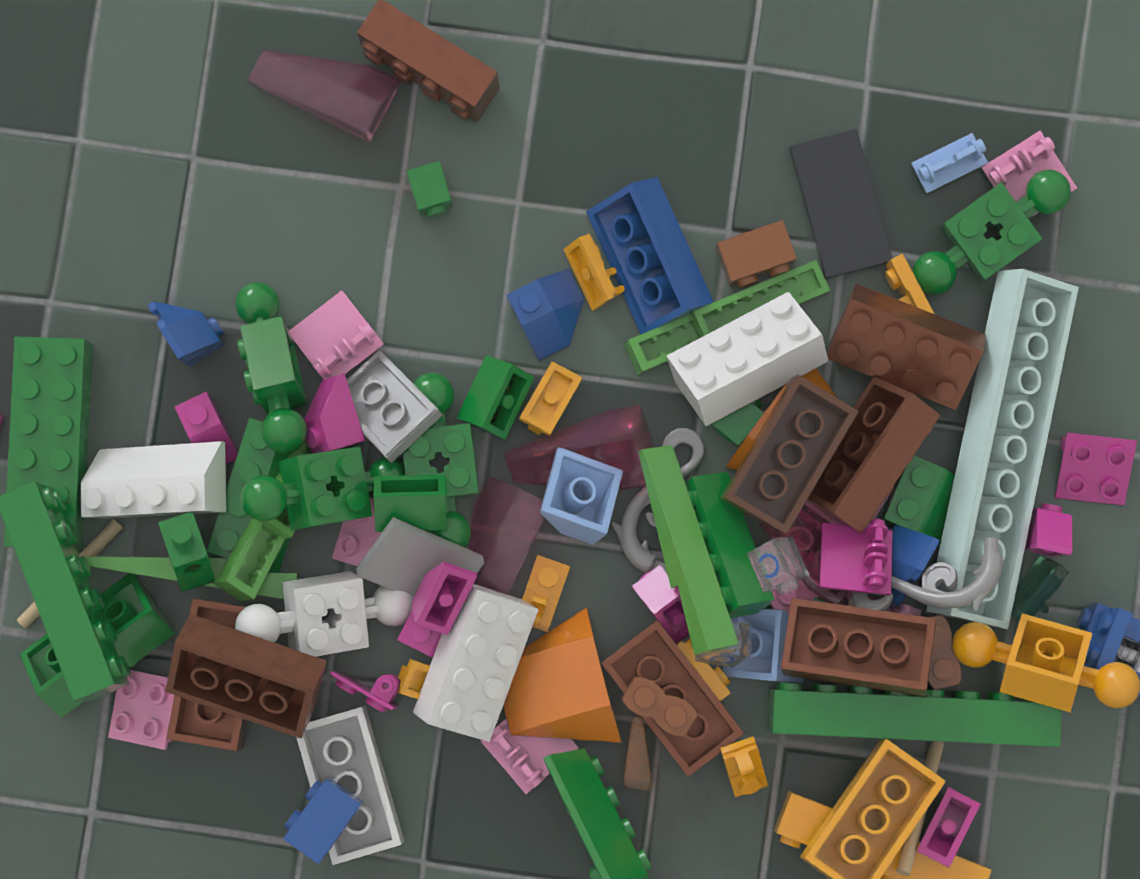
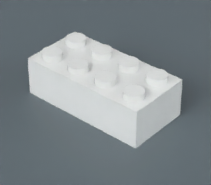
[667,292,828,426]
[413,584,538,742]
[296,705,404,865]

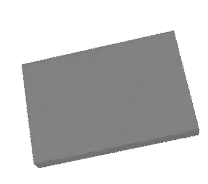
[347,349,443,463]
[356,517,484,598]

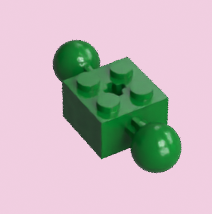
[912,169,1071,295]
[235,282,307,453]
[403,372,480,548]
[241,447,405,531]

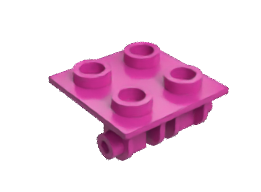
[1055,432,1137,505]
[820,519,892,596]
[330,670,401,713]

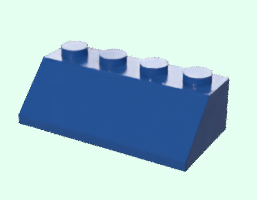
[586,177,714,334]

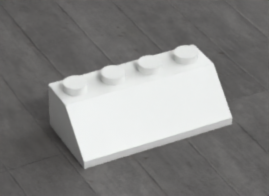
[81,441,226,519]

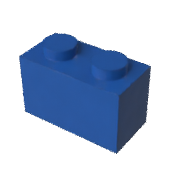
[283,777,364,864]

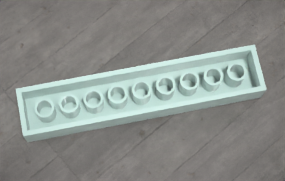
[926,269,1079,629]

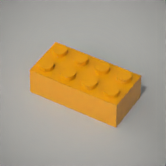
[799,739,946,879]

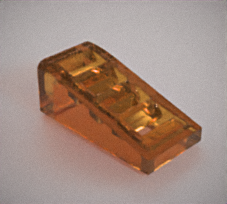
[623,715,652,790]

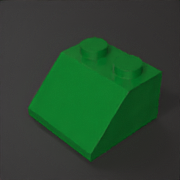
[880,455,955,547]

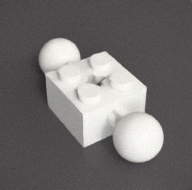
[235,571,413,657]

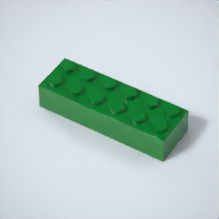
[4,337,93,550]
[0,482,131,701]

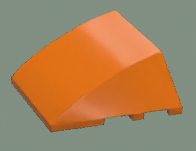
[503,607,622,743]

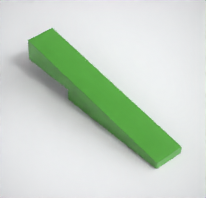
[624,260,830,376]
[213,441,333,602]
[638,445,739,655]
[84,556,299,599]

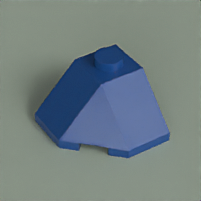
[506,269,584,361]
[148,301,225,367]
[883,525,940,610]

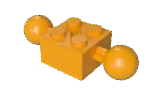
[952,613,1140,713]

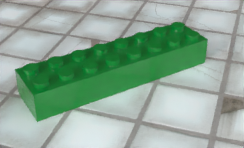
[767,682,1062,747]

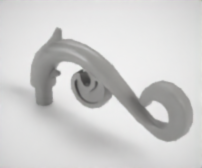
[611,428,705,573]
[852,537,1003,611]

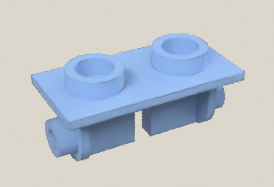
[911,133,988,194]

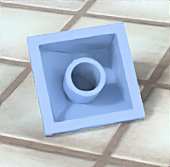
[540,447,623,545]
[723,609,804,683]

